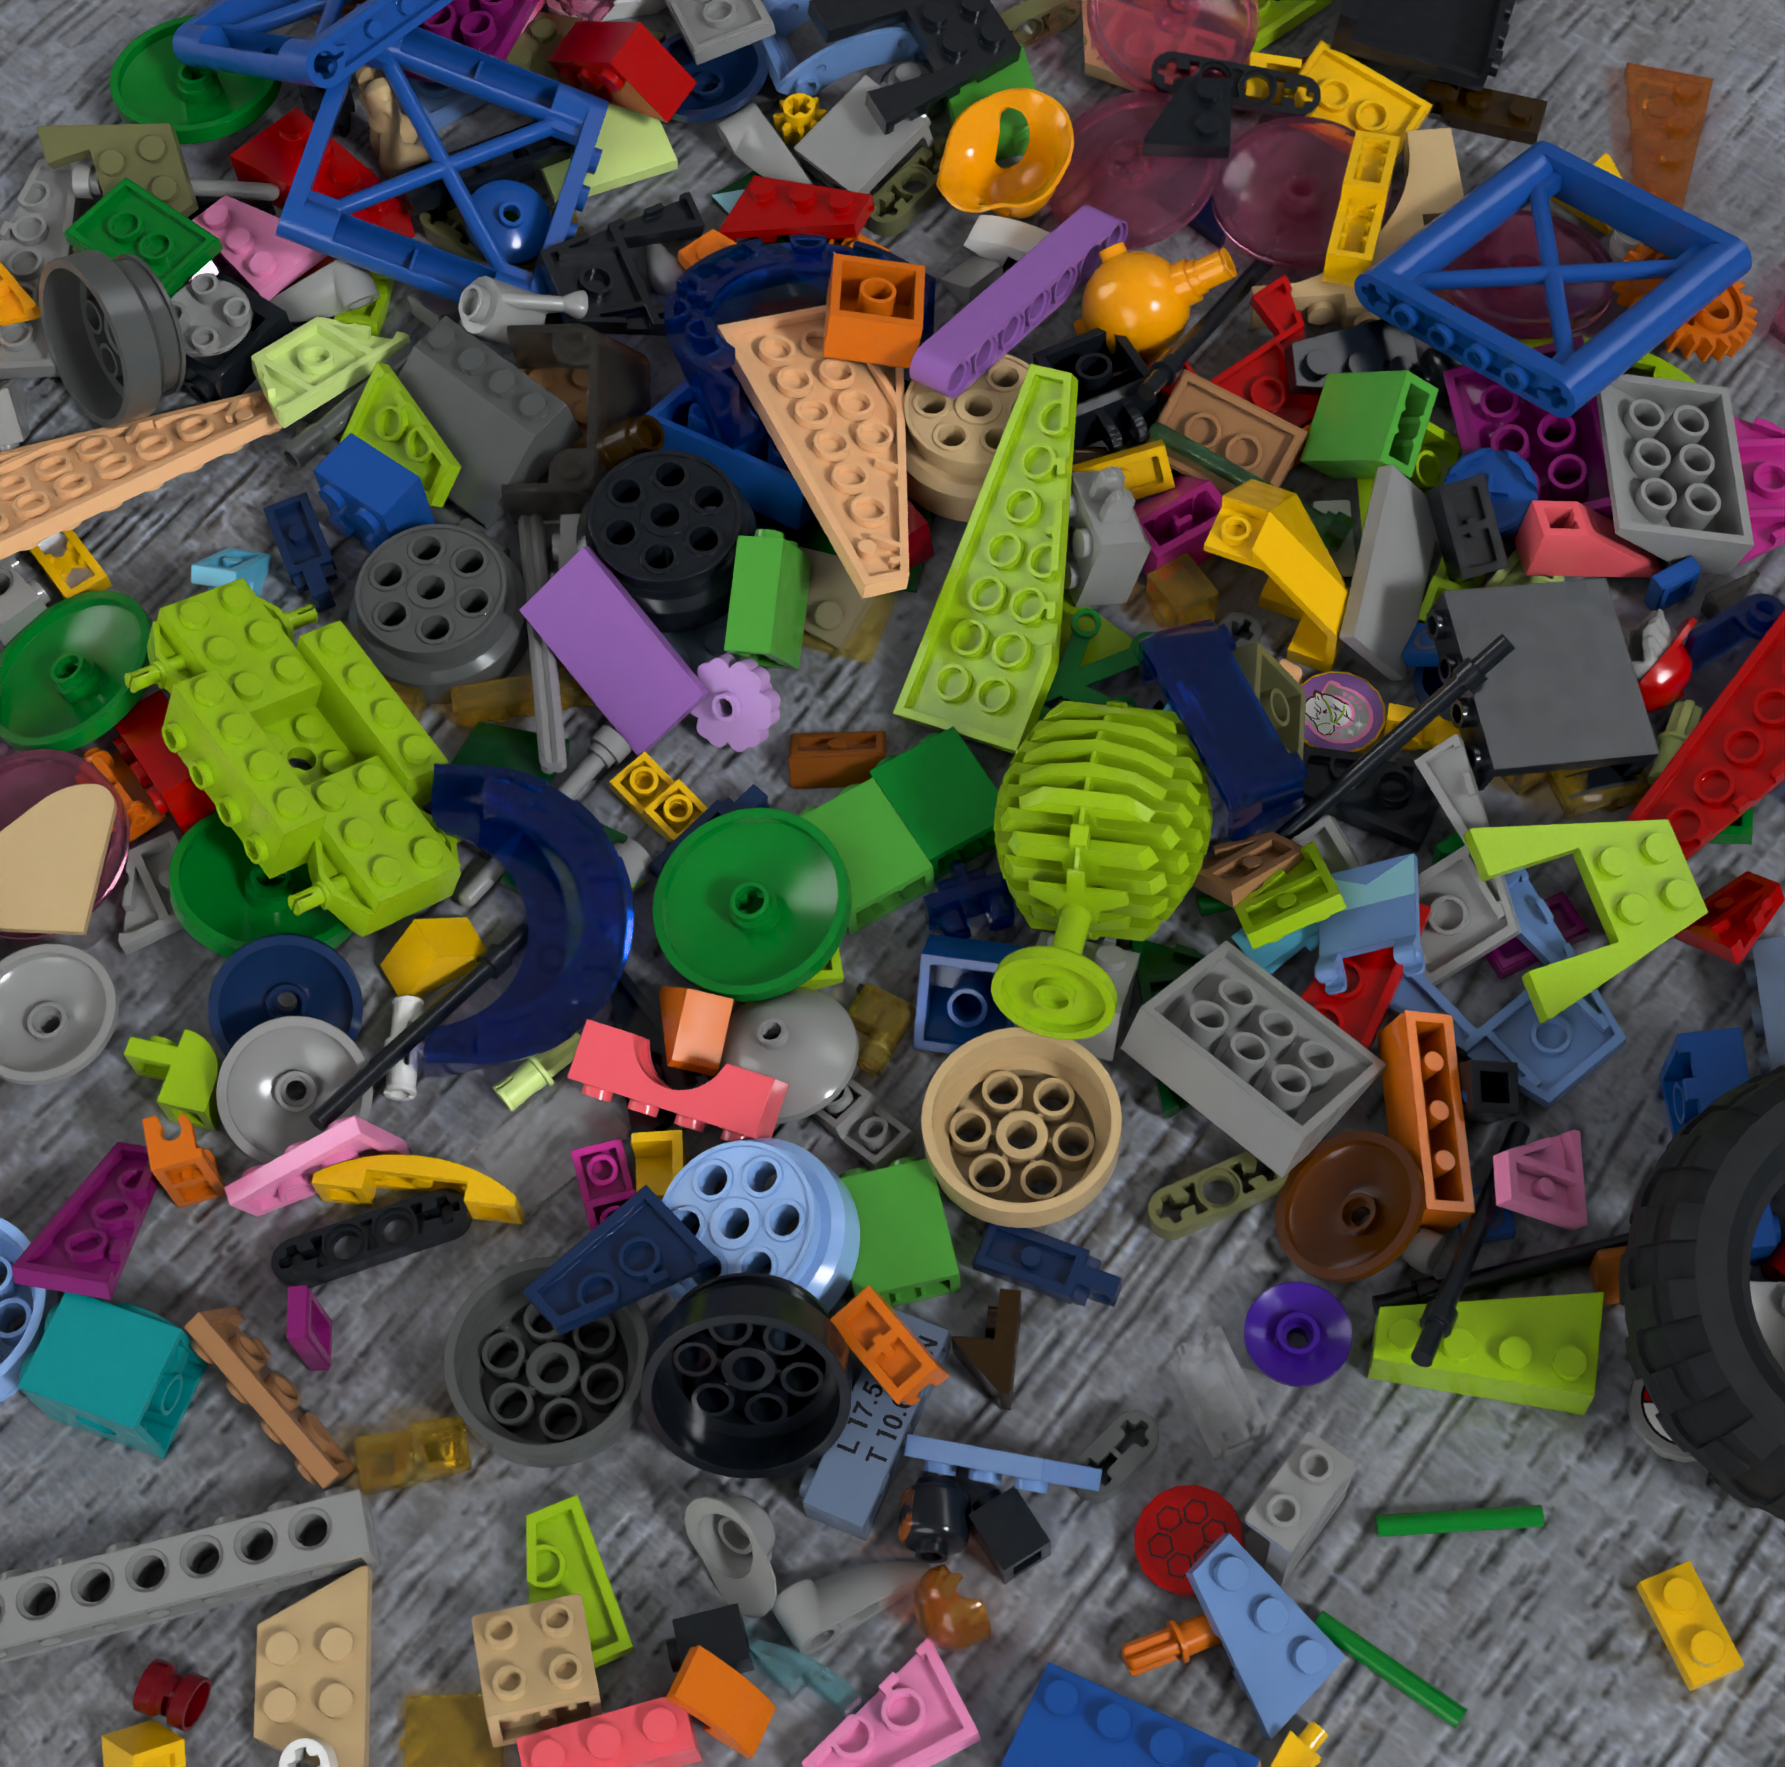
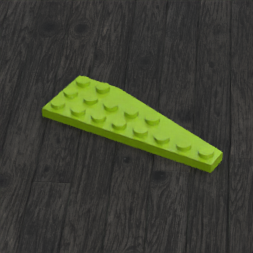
[893,364,1078,754]

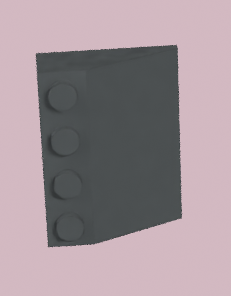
[398,315,583,530]

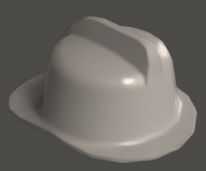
[684,1491,777,1618]

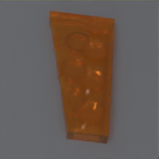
[1624,62,1713,210]

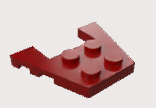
[1147,274,1321,429]

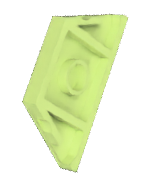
[251,316,410,429]

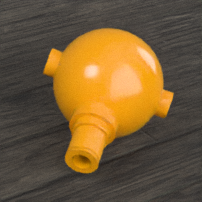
[1074,242,1237,365]

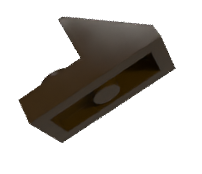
[951,1289,1022,1410]

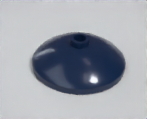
[661,33,768,123]
[208,933,363,1082]

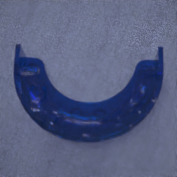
[664,234,936,450]
[423,764,634,1078]

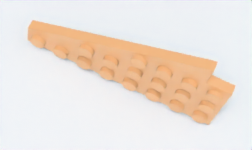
[716,305,909,599]
[0,390,283,560]

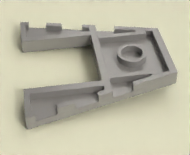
[1291,733,1522,986]

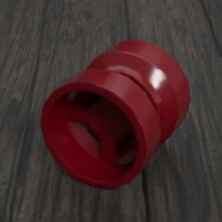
[133,1658,211,1732]

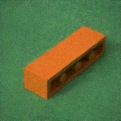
[1378,1010,1475,1233]

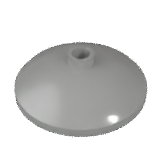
[0,944,119,1085]
[710,988,859,1124]
[216,1016,373,1164]

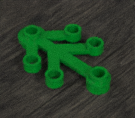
[1036,608,1168,724]

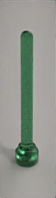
[1149,423,1356,553]

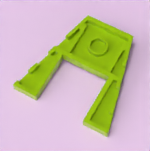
[1463,819,1708,1024]

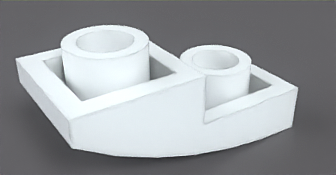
[963,215,1050,266]

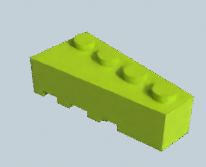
[1367,1292,1604,1415]

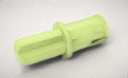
[1647,699,1703,786]
[492,1029,581,1112]

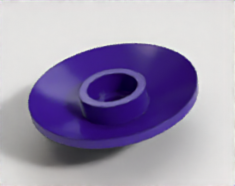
[1244,1282,1352,1387]

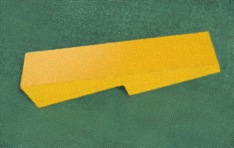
[1322,130,1400,287]

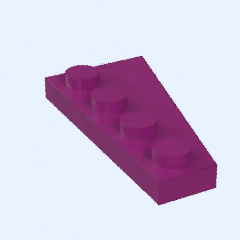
[11,1142,159,1300]

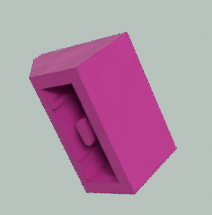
[1133,475,1222,588]

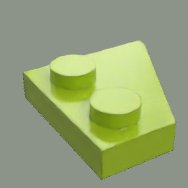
[1234,841,1347,950]

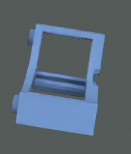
[759,0,928,98]

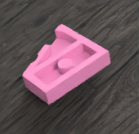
[1493,1129,1588,1231]

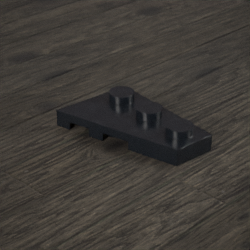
[1284,319,1418,395]

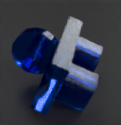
[923,860,1015,939]

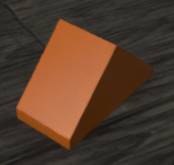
[659,986,734,1076]

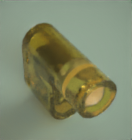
[847,983,916,1076]

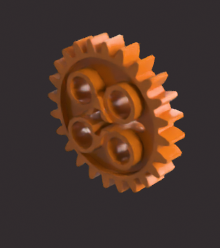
[1612,243,1758,362]

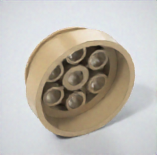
[904,354,1030,522]
[921,1027,1122,1228]

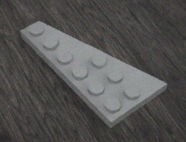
[0,159,83,380]

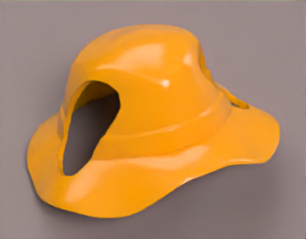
[936,88,1074,220]

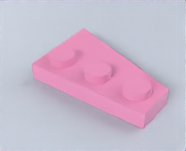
[801,1636,981,1767]

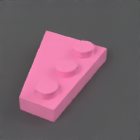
[192,195,328,301]
[224,1115,410,1217]

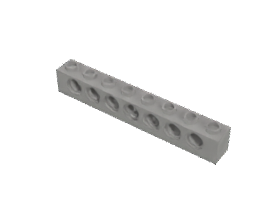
[0,1487,381,1663]

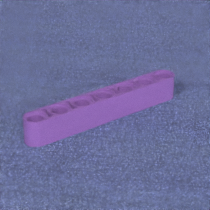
[909,205,1128,398]

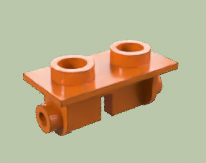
[77,747,167,845]

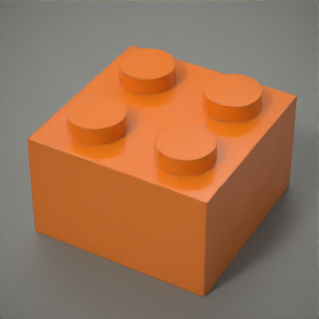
[823,253,925,369]

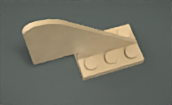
[0,784,117,935]

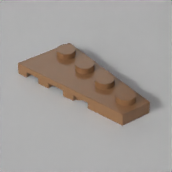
[183,1306,355,1489]

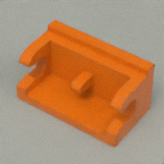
[142,1114,227,1208]
[830,1285,950,1406]

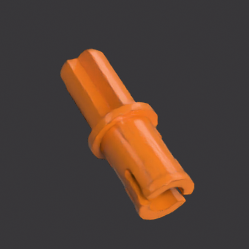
[1121,1613,1222,1676]

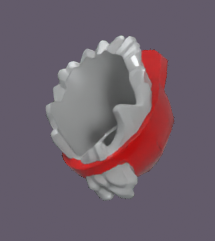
[1627,609,1697,713]

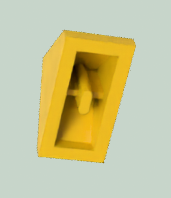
[380,917,486,998]

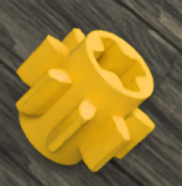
[773,93,827,146]

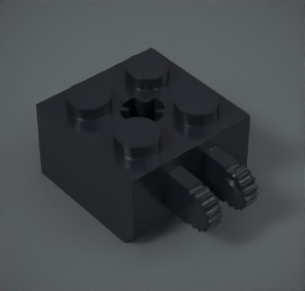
[1032,328,1158,453]

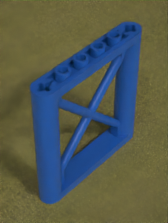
[172,0,454,89]
[275,4,609,304]
[1354,141,1752,418]

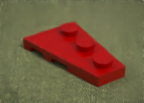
[718,175,875,244]

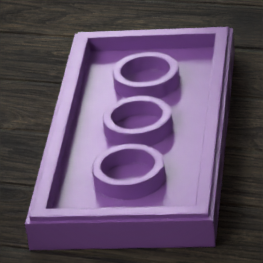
[519,546,710,756]

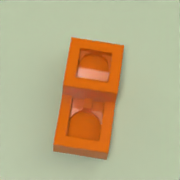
[665,1645,777,1759]

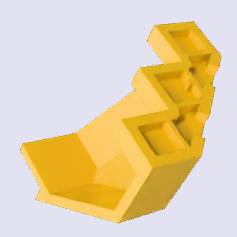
[1203,479,1350,672]

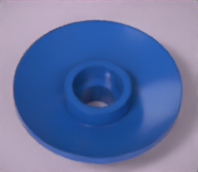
[464,180,551,265]

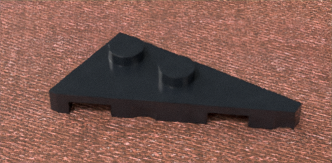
[604,955,710,1140]

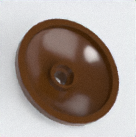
[1275,1131,1425,1283]

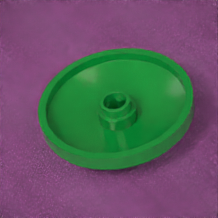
[110,15,282,144]
[0,591,154,756]
[652,808,852,1002]
[169,811,353,958]

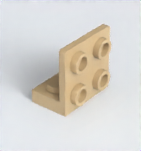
[471,1594,603,1748]

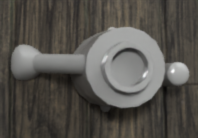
[459,276,588,350]

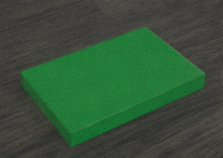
[63,177,223,298]

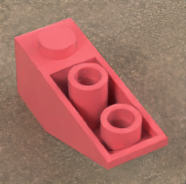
[1514,500,1661,578]

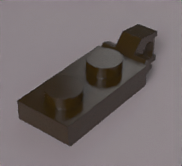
[1423,80,1548,145]

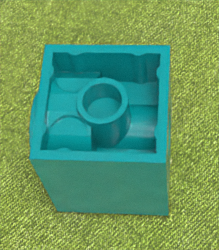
[18,1292,209,1460]

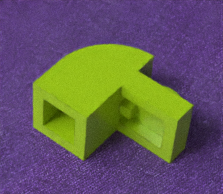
[123,1029,222,1132]

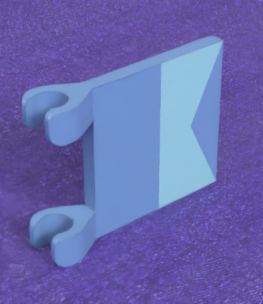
[1315,853,1425,995]

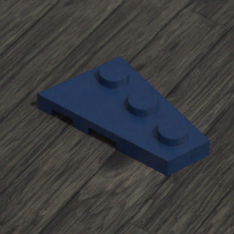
[522,1185,718,1335]

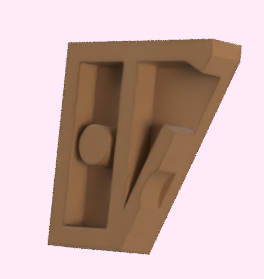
[1193,832,1304,908]

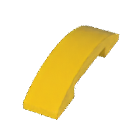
[311,1154,525,1225]

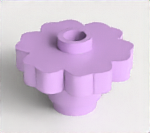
[690,653,781,752]

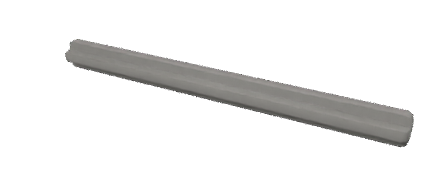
[518,513,567,775]

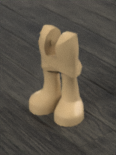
[356,65,430,178]

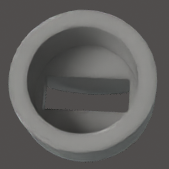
[1401,1227,1446,1275]

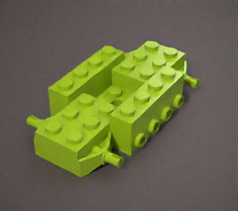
[124,578,480,937]

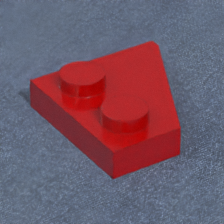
[1674,871,1785,965]

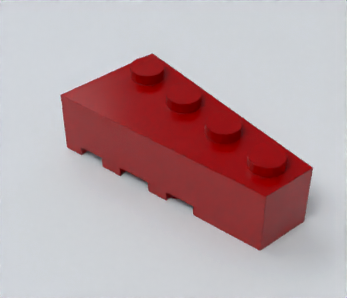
[229,107,415,238]

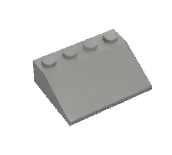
[1596,374,1754,576]
[1120,940,1387,1178]

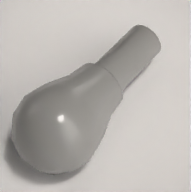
[643,243,686,295]

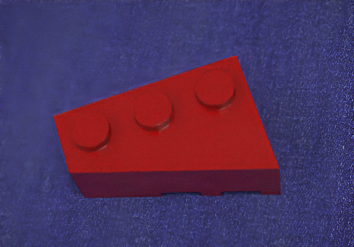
[547,21,697,123]
[112,690,217,835]

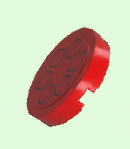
[1134,1485,1245,1598]

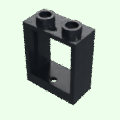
[183,272,293,403]

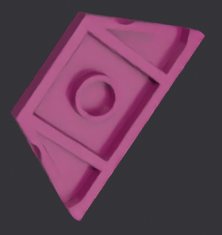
[1733,416,1785,565]

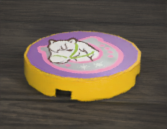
[1301,671,1386,754]

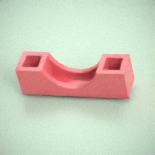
[567,1019,789,1142]

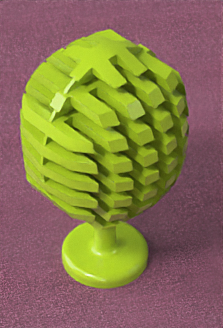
[991,701,1213,1040]

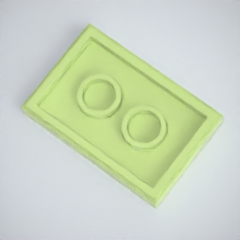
[540,103,678,205]

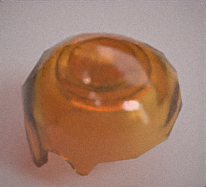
[914,1564,991,1651]

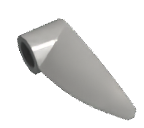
[715,102,812,185]
[270,259,380,322]
[771,1562,934,1656]

